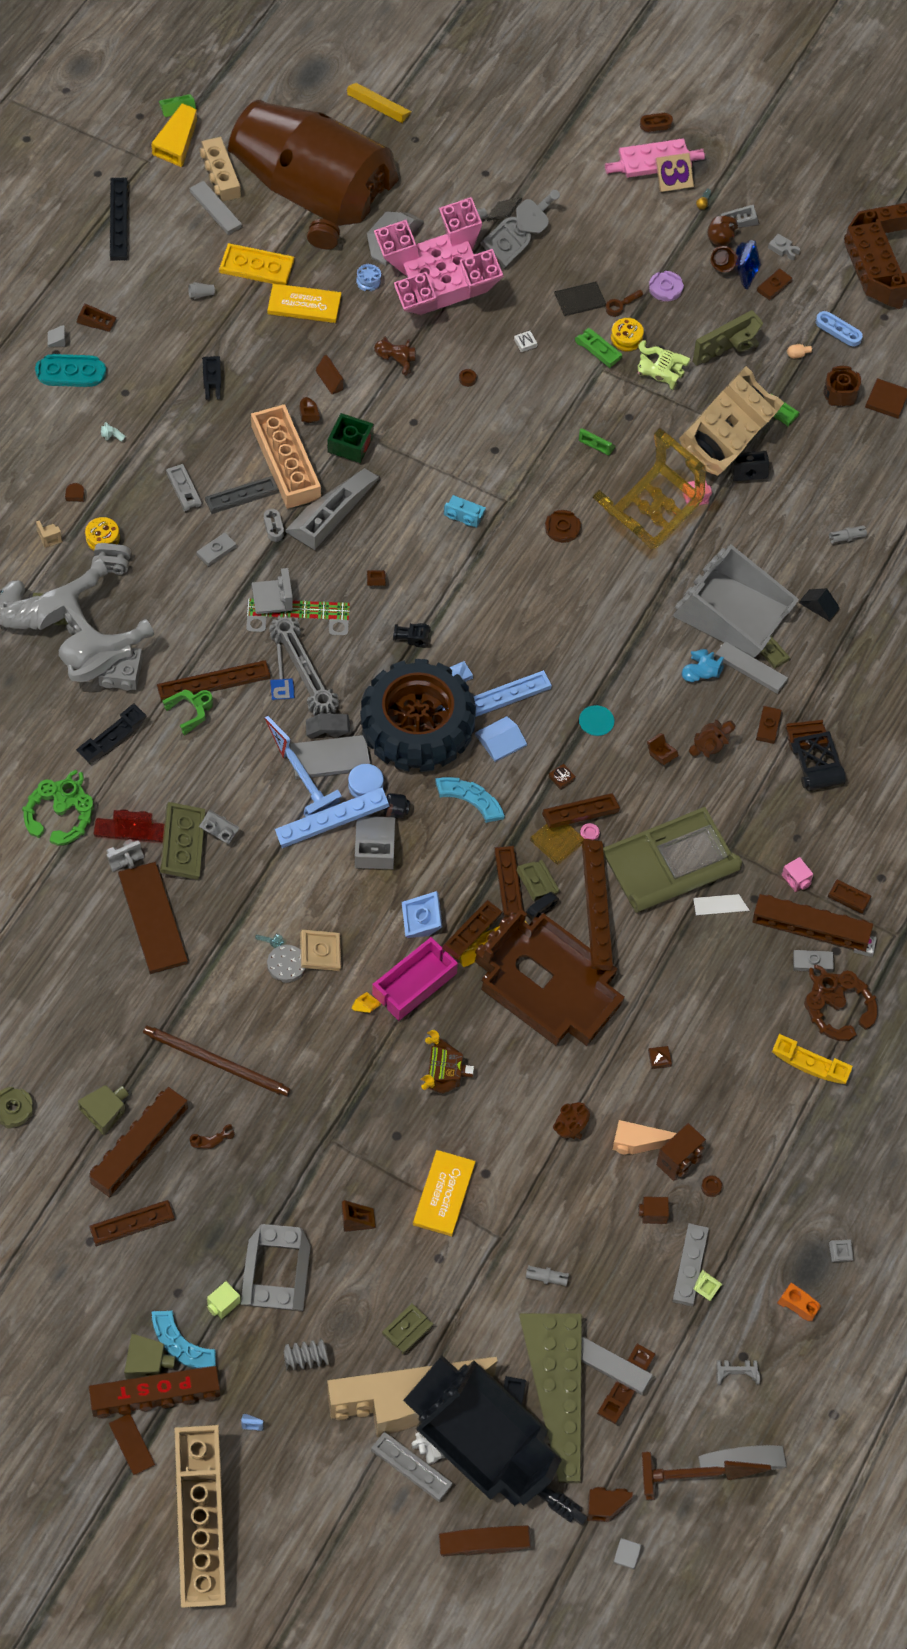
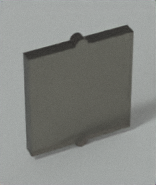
[486,197,522,221]

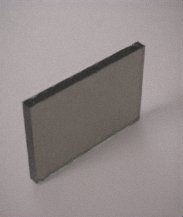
[554,282,606,316]

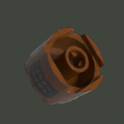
[824,365,861,406]

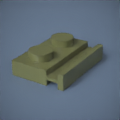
[516,860,559,901]
[382,1304,433,1355]

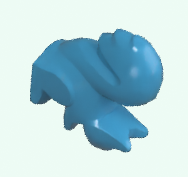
[682,649,724,682]

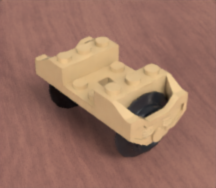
[679,366,784,476]

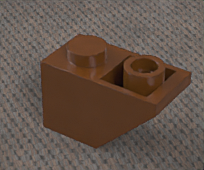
[587,1487,633,1522]

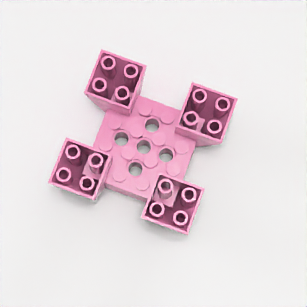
[374,197,503,315]

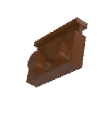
[785,720,828,751]

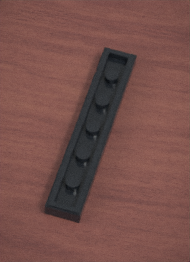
[110,178,128,261]

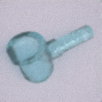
[255,933,284,948]

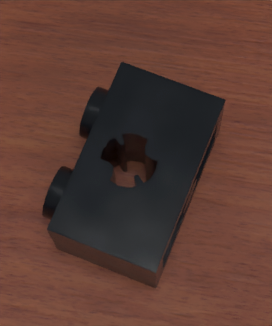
[730,451,770,481]

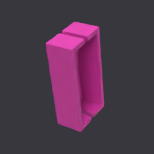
[372,937,458,1021]

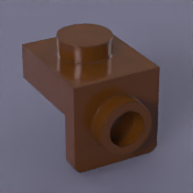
[647,733,679,765]

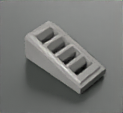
[721,205,758,228]

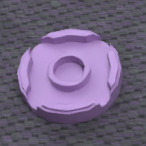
[649,271,683,301]

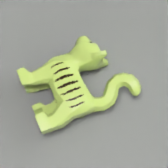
[638,340,690,390]

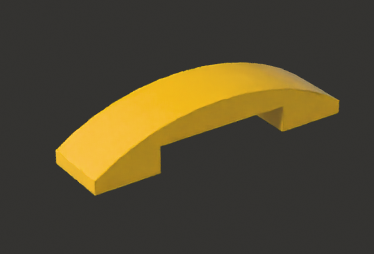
[772,1034,853,1084]

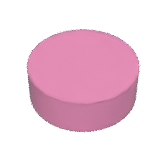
[580,823,600,840]

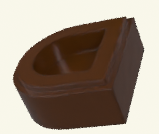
[65,483,84,502]

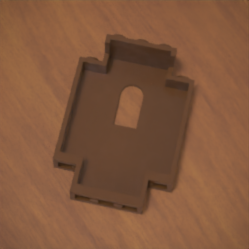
[474,909,625,1046]

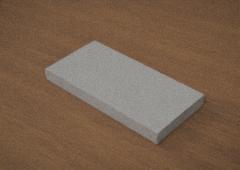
[290,735,370,779]

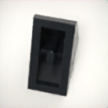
[799,588,840,622]

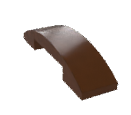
[597,1344,656,1424]

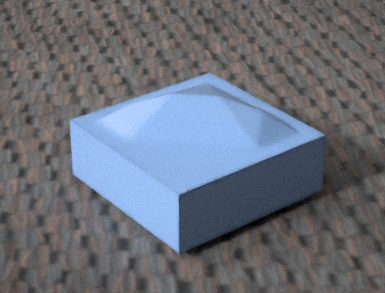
[450,661,473,682]

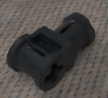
[393,623,431,648]

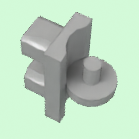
[199,809,239,844]
[106,839,144,871]

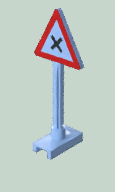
[265,716,342,817]

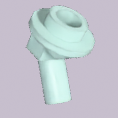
[101,422,126,442]

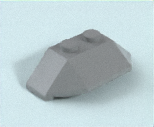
[367,212,423,266]

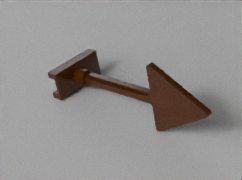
[642,1452,771,1501]

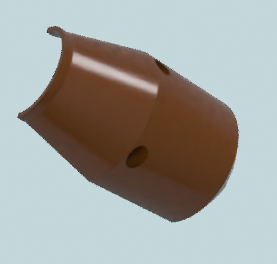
[228,100,398,226]

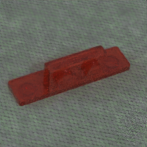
[94,809,164,842]

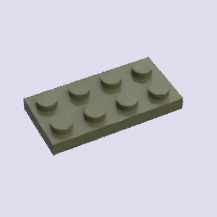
[160,802,205,880]

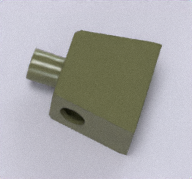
[77,1085,129,1135]
[124,1334,176,1379]

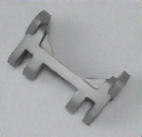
[716,1360,760,1384]

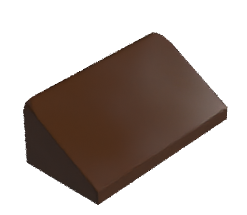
[316,355,343,394]

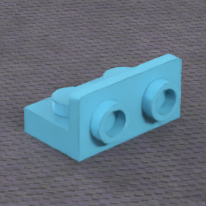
[444,495,486,528]

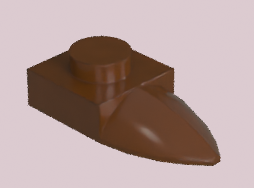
[299,397,319,423]

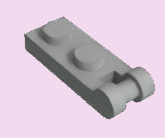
[166,464,202,512]

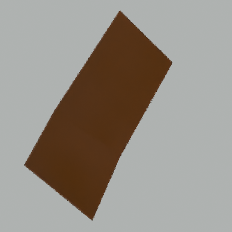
[109,1413,155,1475]

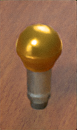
[696,189,711,209]

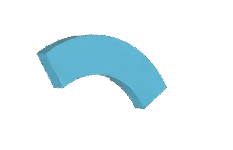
[435,777,505,823]
[152,1311,216,1369]

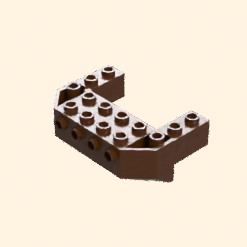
[844,203,907,309]

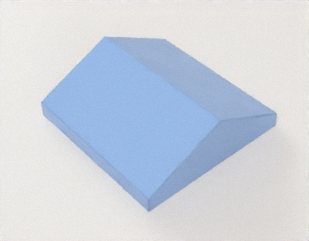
[475,716,527,762]
[402,891,442,938]

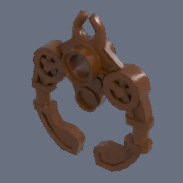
[804,964,877,1041]

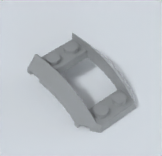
[241,1224,311,1311]

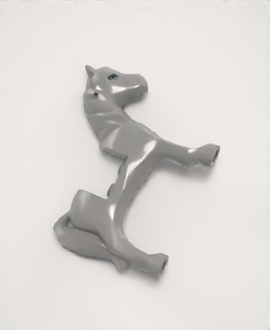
[0,558,154,682]

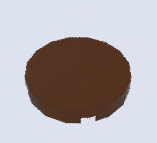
[545,510,581,543]

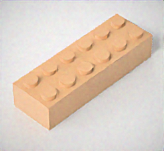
[251,404,321,509]

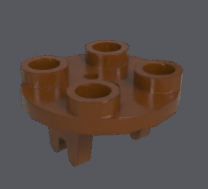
[553,1102,590,1139]

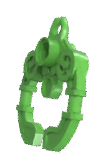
[22,770,94,846]

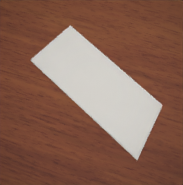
[693,894,750,915]

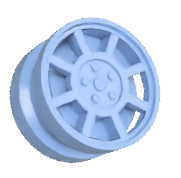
[356,264,381,291]

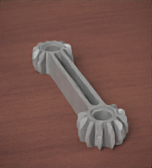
[269,614,339,716]

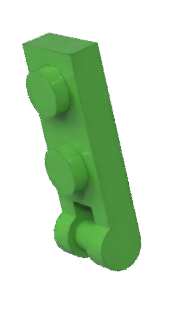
[575,328,622,368]

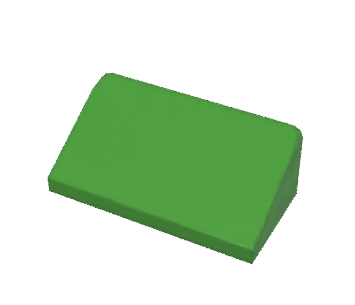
[159,94,196,117]
[579,428,615,456]

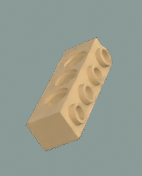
[200,137,241,202]

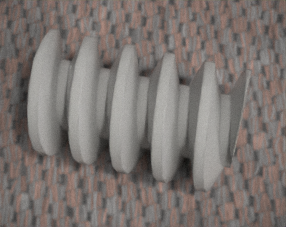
[284,1339,329,1371]

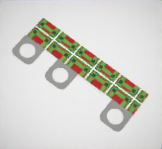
[246,599,350,635]

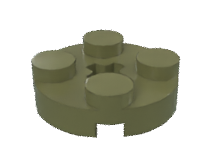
[0,1087,33,1129]

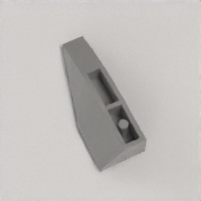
[286,468,379,550]

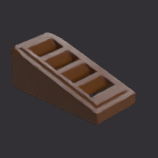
[76,303,117,332]

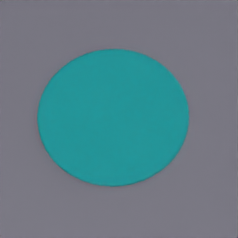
[579,705,614,736]

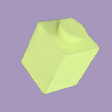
[207,1281,240,1319]

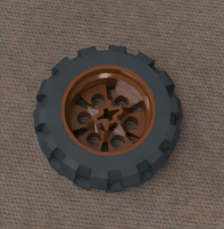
[360,659,476,773]

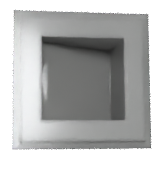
[48,325,66,347]
[613,1538,641,1569]

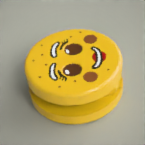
[611,318,644,351]
[85,517,120,551]

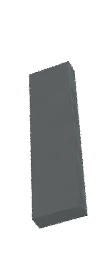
[205,476,279,514]

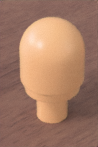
[787,344,812,359]

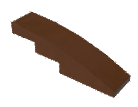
[439,1525,531,1557]

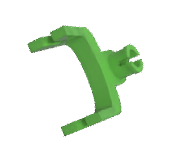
[162,690,213,736]

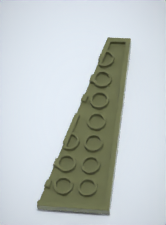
[520,1313,582,1483]

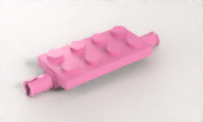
[605,139,705,178]

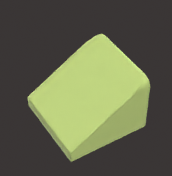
[693,1270,722,1301]

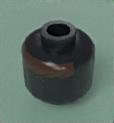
[382,793,410,819]

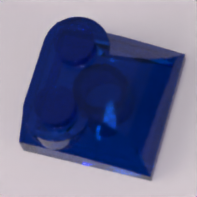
[736,240,761,289]

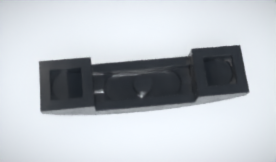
[76,703,147,763]

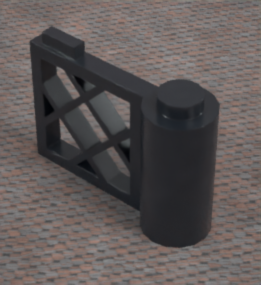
[791,731,846,791]

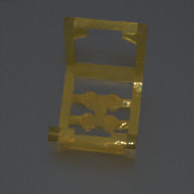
[593,428,706,549]

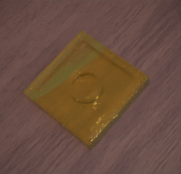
[530,824,584,865]

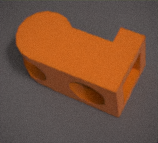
[777,1283,821,1321]

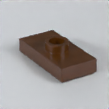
[757,268,792,300]
[756,706,782,744]
[828,879,872,914]

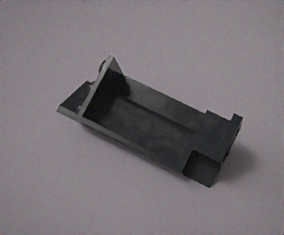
[403,1355,562,1506]

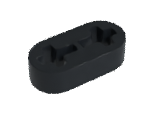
[526,892,559,921]

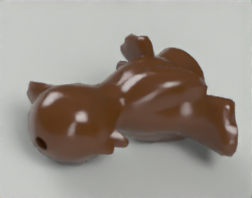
[374,336,416,376]

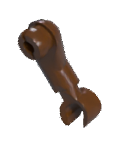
[189,1124,235,1149]

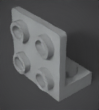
[252,568,293,614]

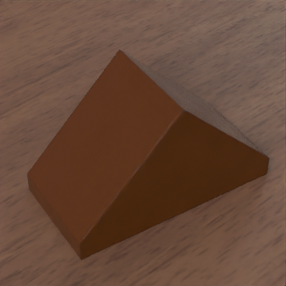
[342,1200,376,1232]

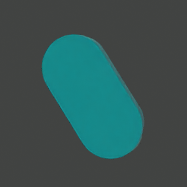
[35,354,106,387]

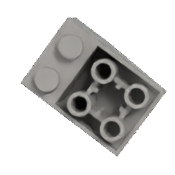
[355,816,395,869]

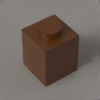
[638,1197,669,1224]

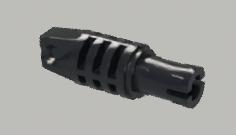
[537,1486,587,1526]

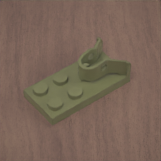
[693,310,763,366]

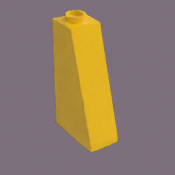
[151,104,197,167]

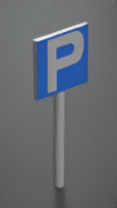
[270,644,294,701]

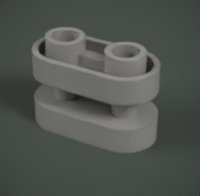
[92,543,131,574]

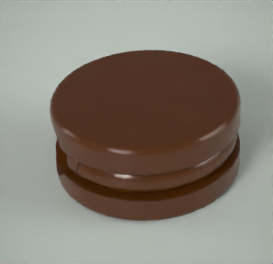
[307,219,340,250]

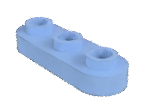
[816,311,863,346]

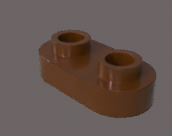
[640,113,673,132]

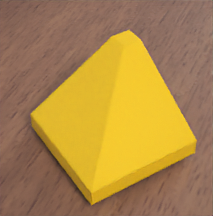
[351,992,381,1013]

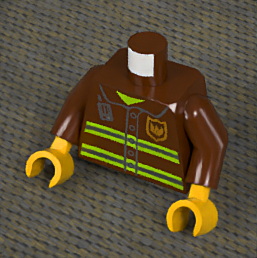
[421,1030,474,1094]

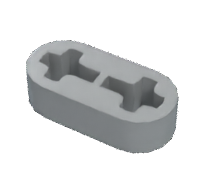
[264,509,284,542]

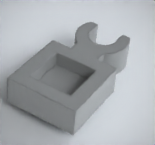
[768,234,800,260]

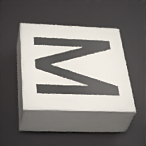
[514,331,537,352]

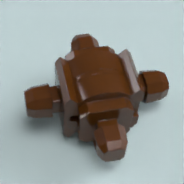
[689,719,736,758]

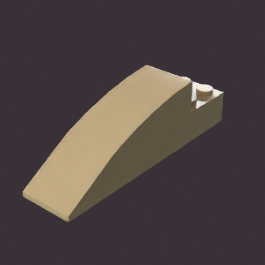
[327,1357,497,1437]
[175,1425,226,1608]

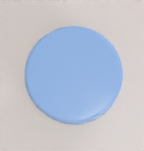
[348,764,384,798]

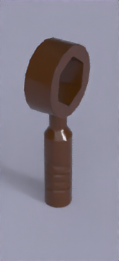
[606,290,643,317]

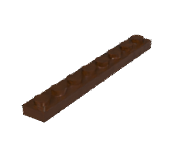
[582,839,613,971]

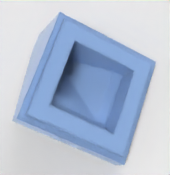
[241,1414,263,1431]

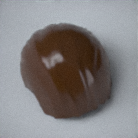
[710,246,738,273]

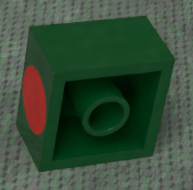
[327,413,374,463]

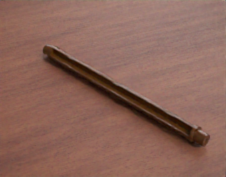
[143,1025,291,1097]

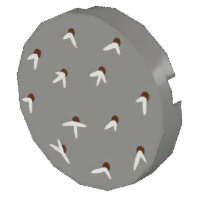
[267,945,306,983]

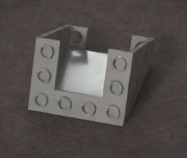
[673,544,799,657]

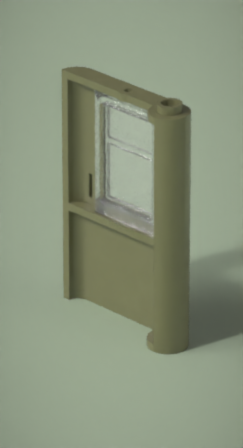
[603,807,742,913]

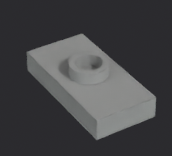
[197,532,236,567]
[793,950,833,972]

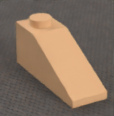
[613,1120,677,1155]

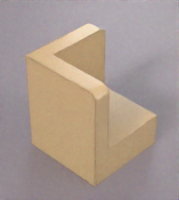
[36,520,62,548]

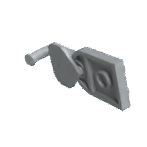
[480,190,560,268]

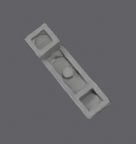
[698,1445,786,1478]

